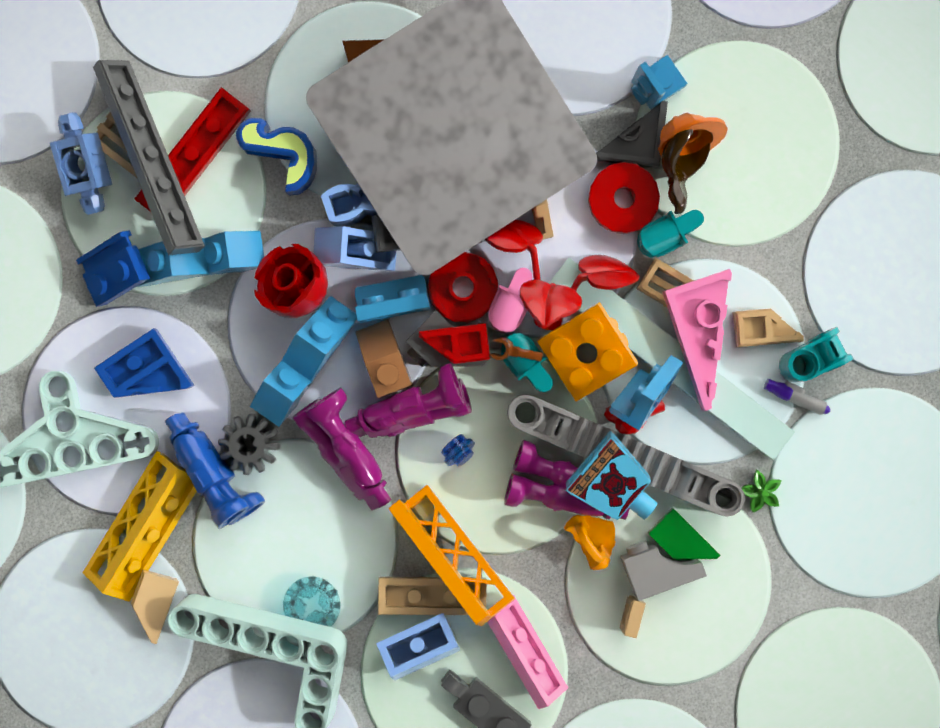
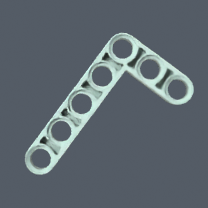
[167,594,347,728]

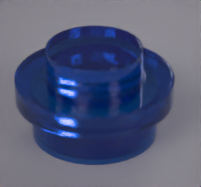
[441,434,475,467]

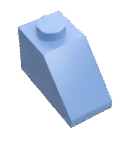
[314,226,396,271]

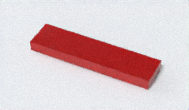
[134,87,251,212]

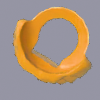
[564,515,616,570]

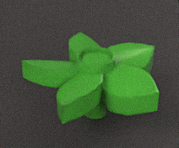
[741,469,782,513]

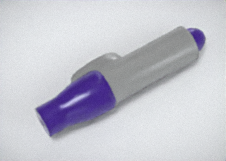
[764,378,831,415]

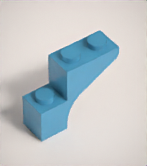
[137,231,264,287]
[250,296,357,427]

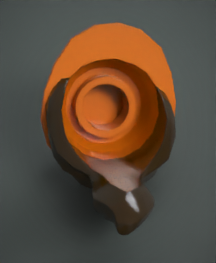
[658,112,728,214]

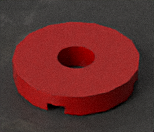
[588,162,660,234]
[428,252,498,323]

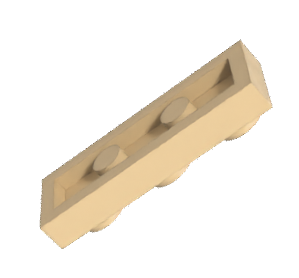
[378,577,487,615]

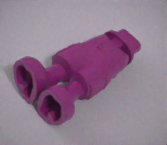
[345,363,472,438]

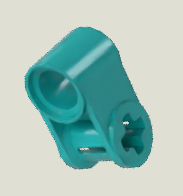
[779,327,854,382]

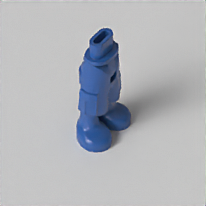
[165,413,266,529]

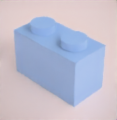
[376,613,461,681]

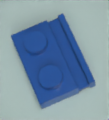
[76,230,150,307]

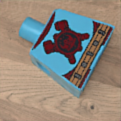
[566,431,658,520]

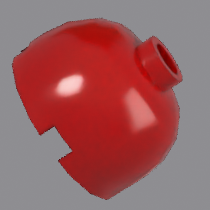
[254,244,328,318]

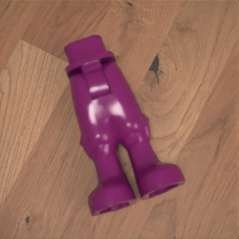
[292,387,392,511]
[504,440,630,520]

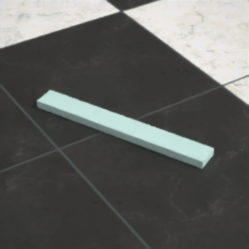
[549,258,795,460]

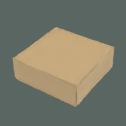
[619,595,646,639]

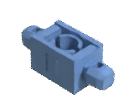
[50,113,113,215]

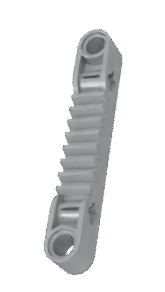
[507,395,745,517]

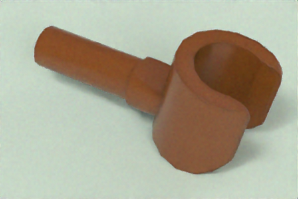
[490,337,543,362]

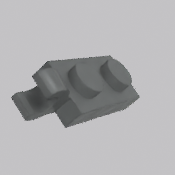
[441,669,532,728]

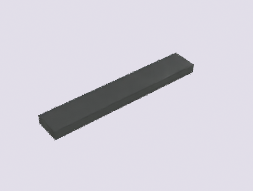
[93,60,205,255]

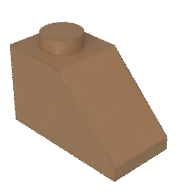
[355,319,413,398]

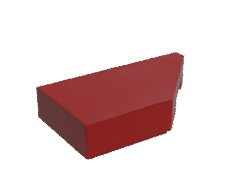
[419,323,490,364]

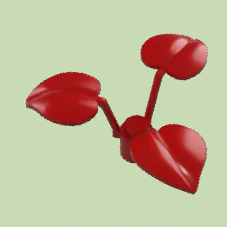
[485,219,640,330]

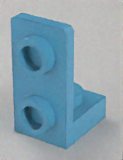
[631,55,688,110]

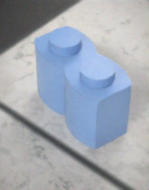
[321,183,378,227]

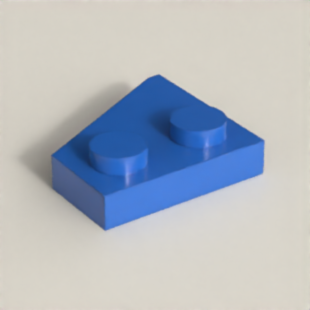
[94,328,195,398]

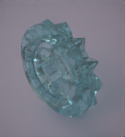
[283,576,341,627]

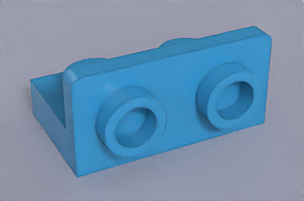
[354,275,431,323]
[609,355,683,430]

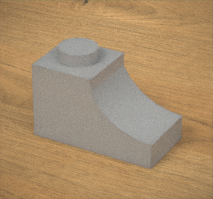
[620,541,707,601]

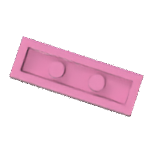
[488,595,568,709]

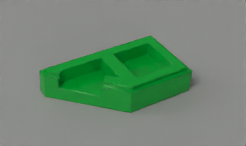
[647,508,721,559]

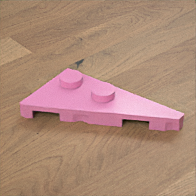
[662,269,732,411]

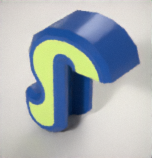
[236,118,317,196]

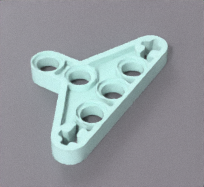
[0,371,159,488]

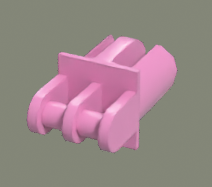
[488,268,532,333]

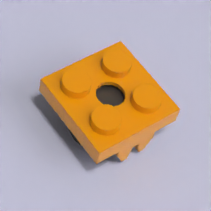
[537,302,638,402]

